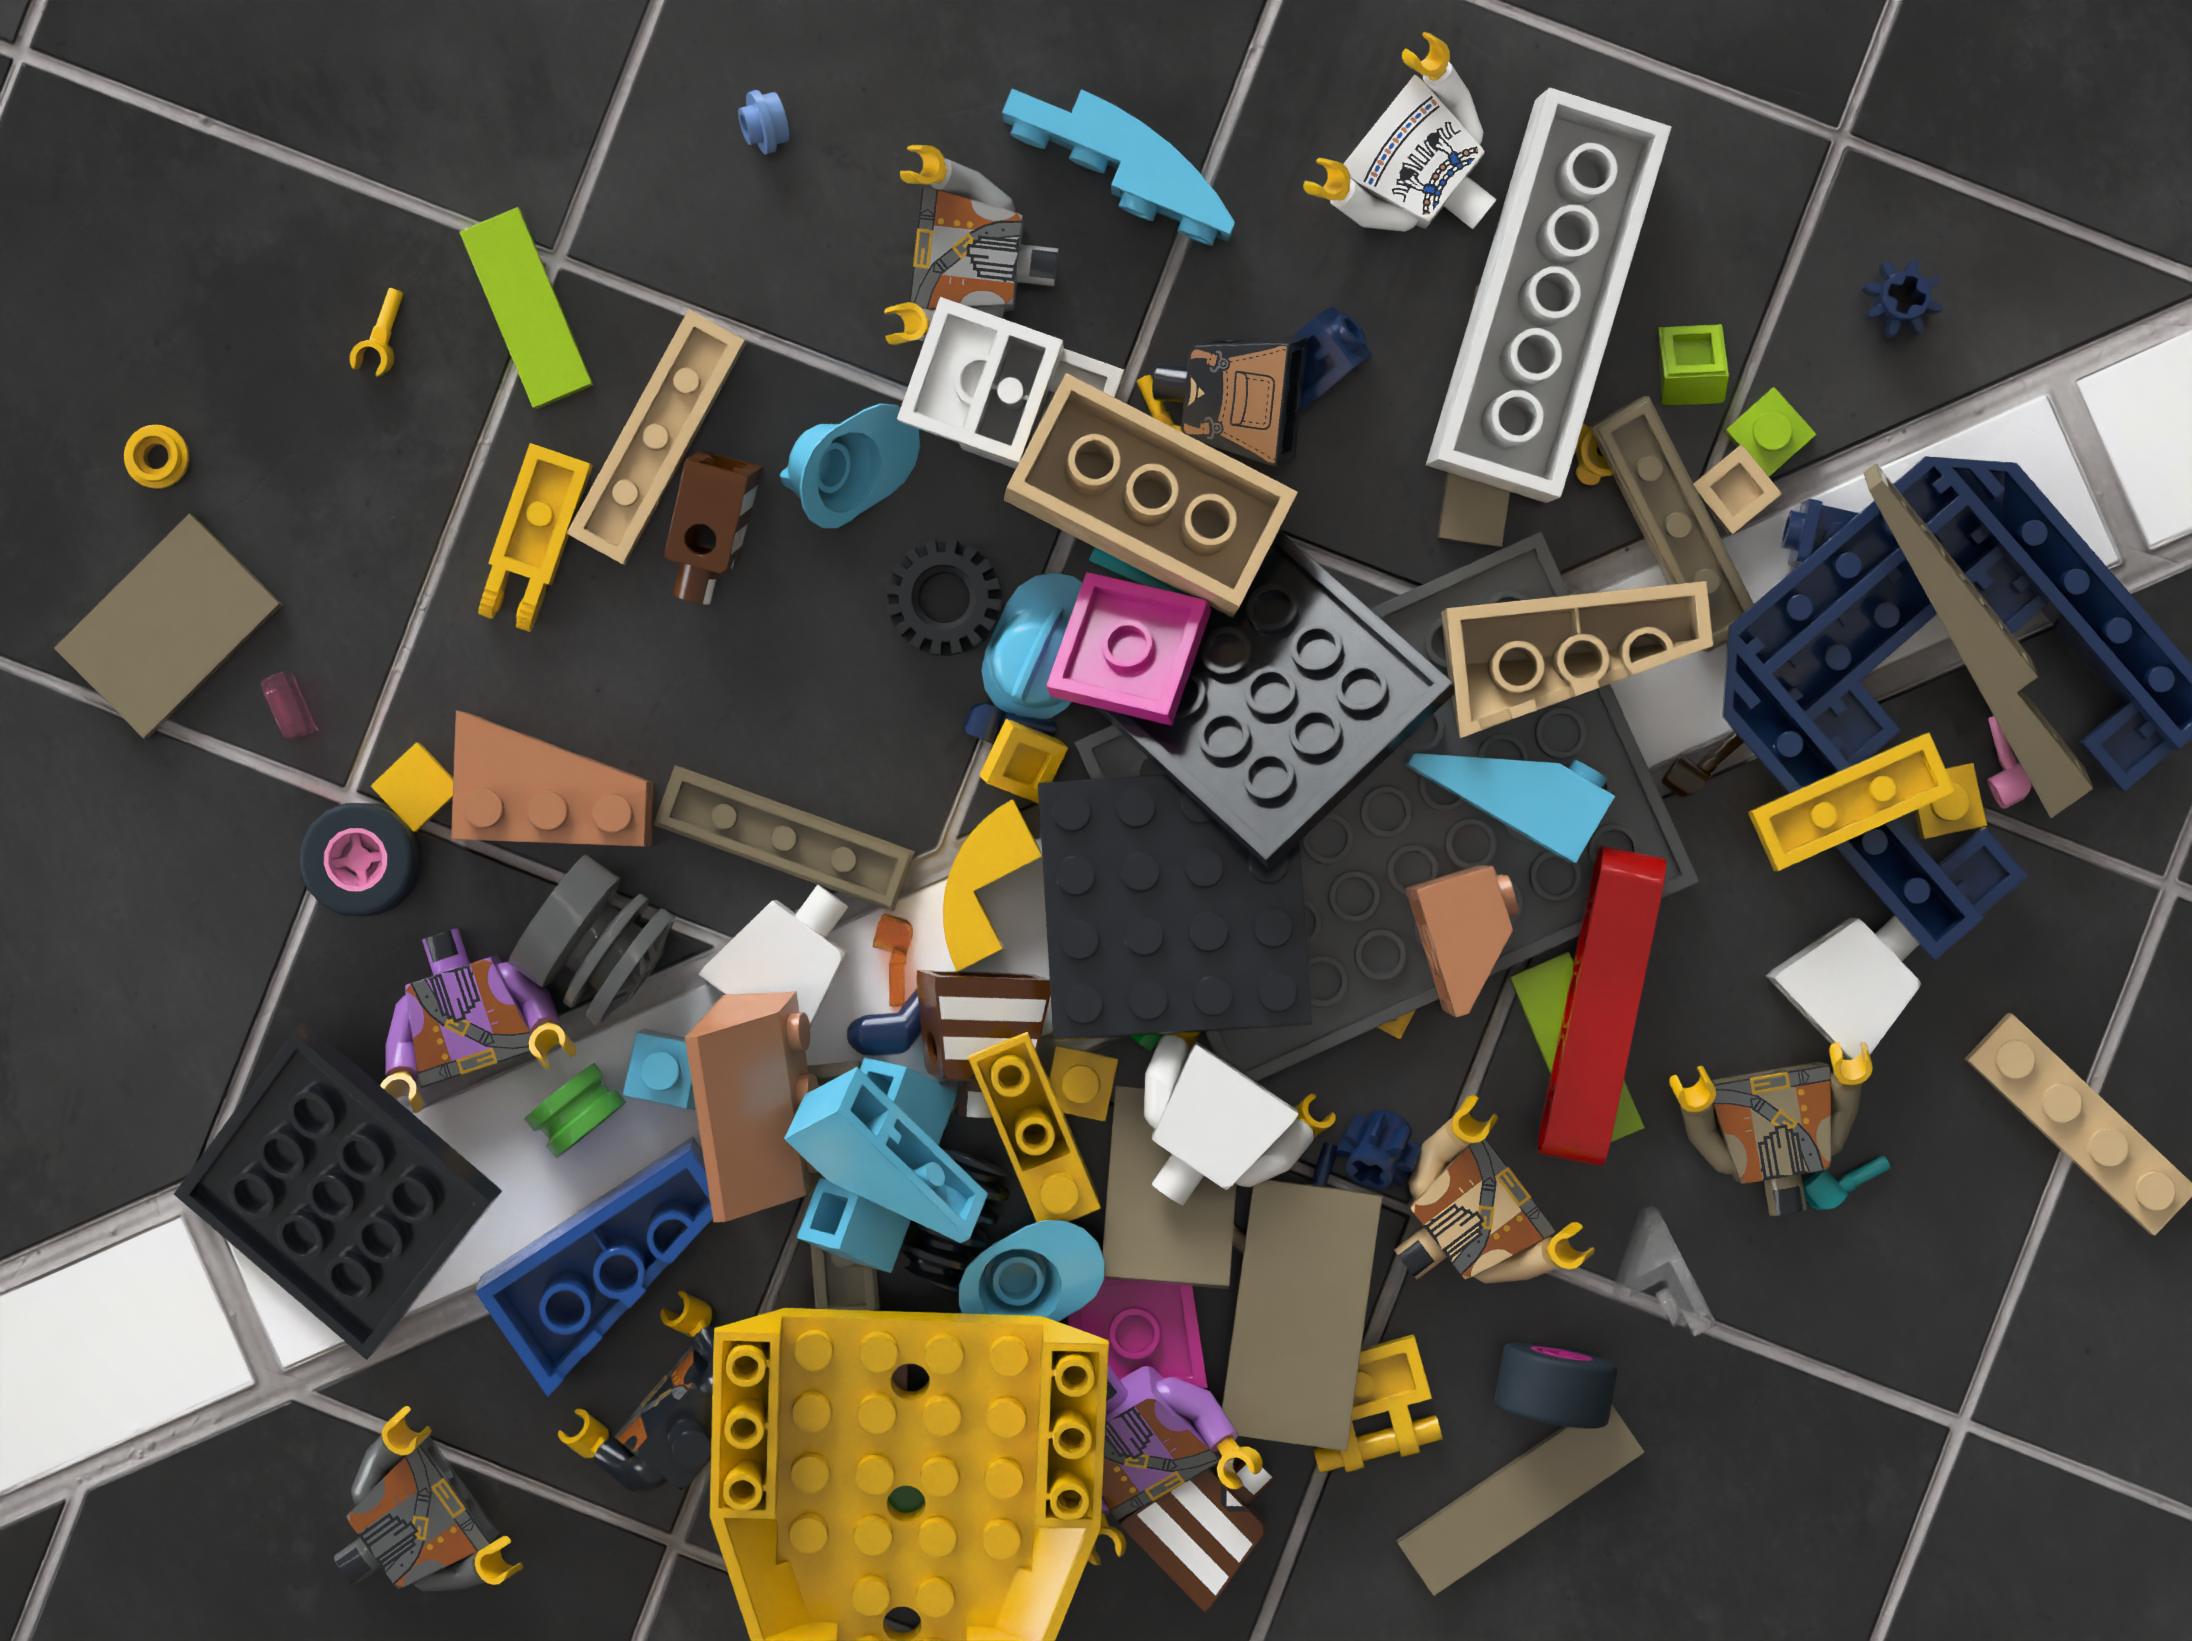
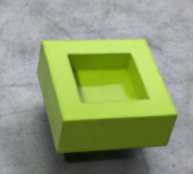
[1723,387,1816,477]

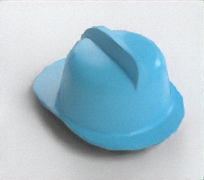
[779,404,920,528]
[981,572,1082,720]
[959,1220,1105,1322]

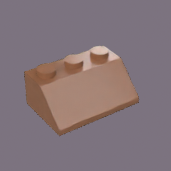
[1405,865,1519,1017]
[685,991,821,1222]

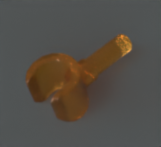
[872,914,913,1007]

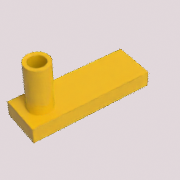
[1748,733,1955,871]

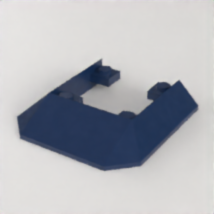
[1722,456,2192,961]

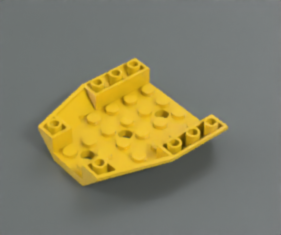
[710,1308,1109,1641]

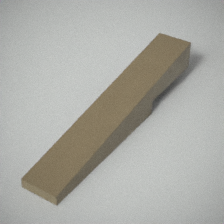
[1864,463,2093,818]

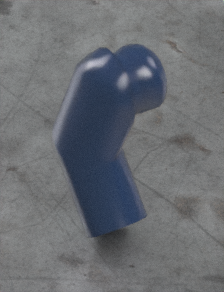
[847,989,922,1056]

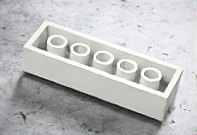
[1426,87,1671,503]

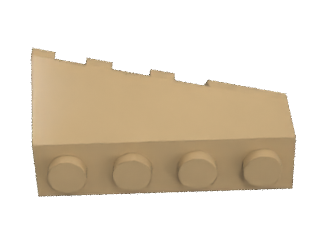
[1441,581,1713,739]

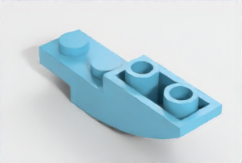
[1002,89,1235,246]

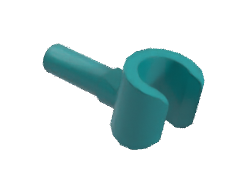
[1803,1155,1891,1210]

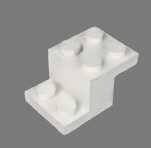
[897,297,1124,469]

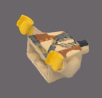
[1394,1095,1595,1284]

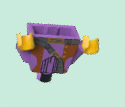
[380,928,577,1113]
[1088,1364,1263,1566]

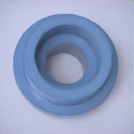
[738,90,789,154]

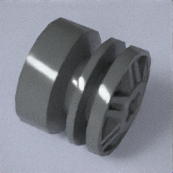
[508,855,676,1026]

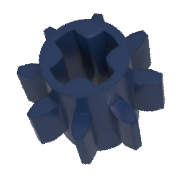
[1861,258,1943,339]
[1336,1110,1422,1190]

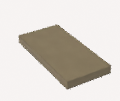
[1222,1179,1382,1451]

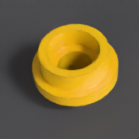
[124,425,189,489]

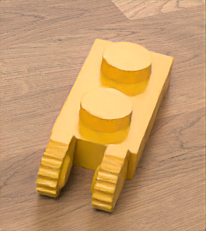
[478,443,593,632]

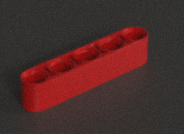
[1538,846,1666,1166]

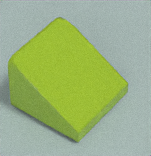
[1658,324,1729,406]

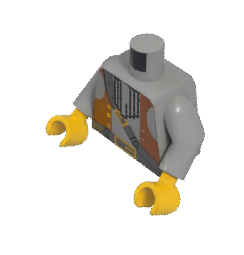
[884,145,1059,345]

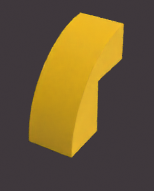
[943,799,1042,972]

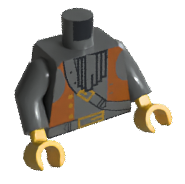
[334,1406,523,1592]

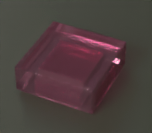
[260,671,319,740]

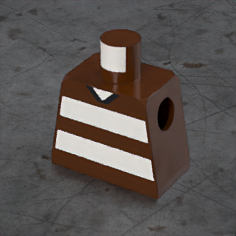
[664,450,763,604]
[916,970,1051,1118]
[1119,1459,1276,1612]

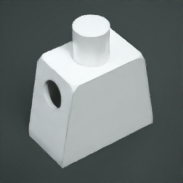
[699,884,848,1029]
[1766,916,1921,1060]

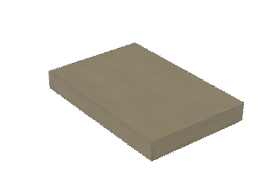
[54,514,283,739]
[1103,1086,1236,1289]

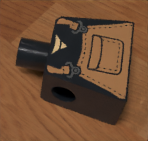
[1152,336,1308,466]

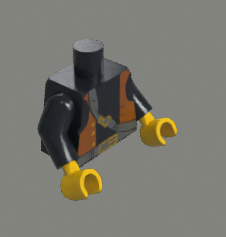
[558,1291,717,1494]

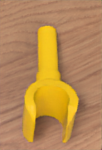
[350,288,404,377]
[1137,375,1182,432]

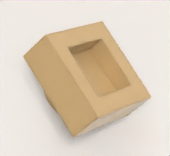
[1693,444,1782,536]

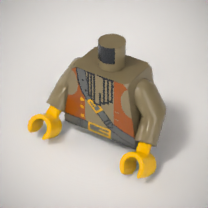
[1669,1042,1873,1216]

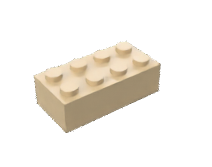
[1004,373,1298,618]

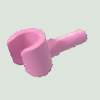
[1987,716,2031,809]

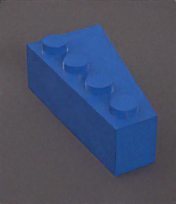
[475,1136,713,1397]

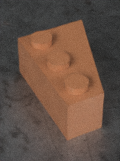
[451,710,655,846]

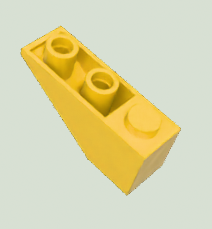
[968,1032,1101,1222]

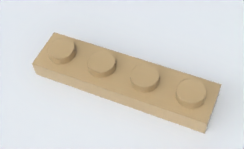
[566,309,747,565]
[1964,1013,2192,1236]

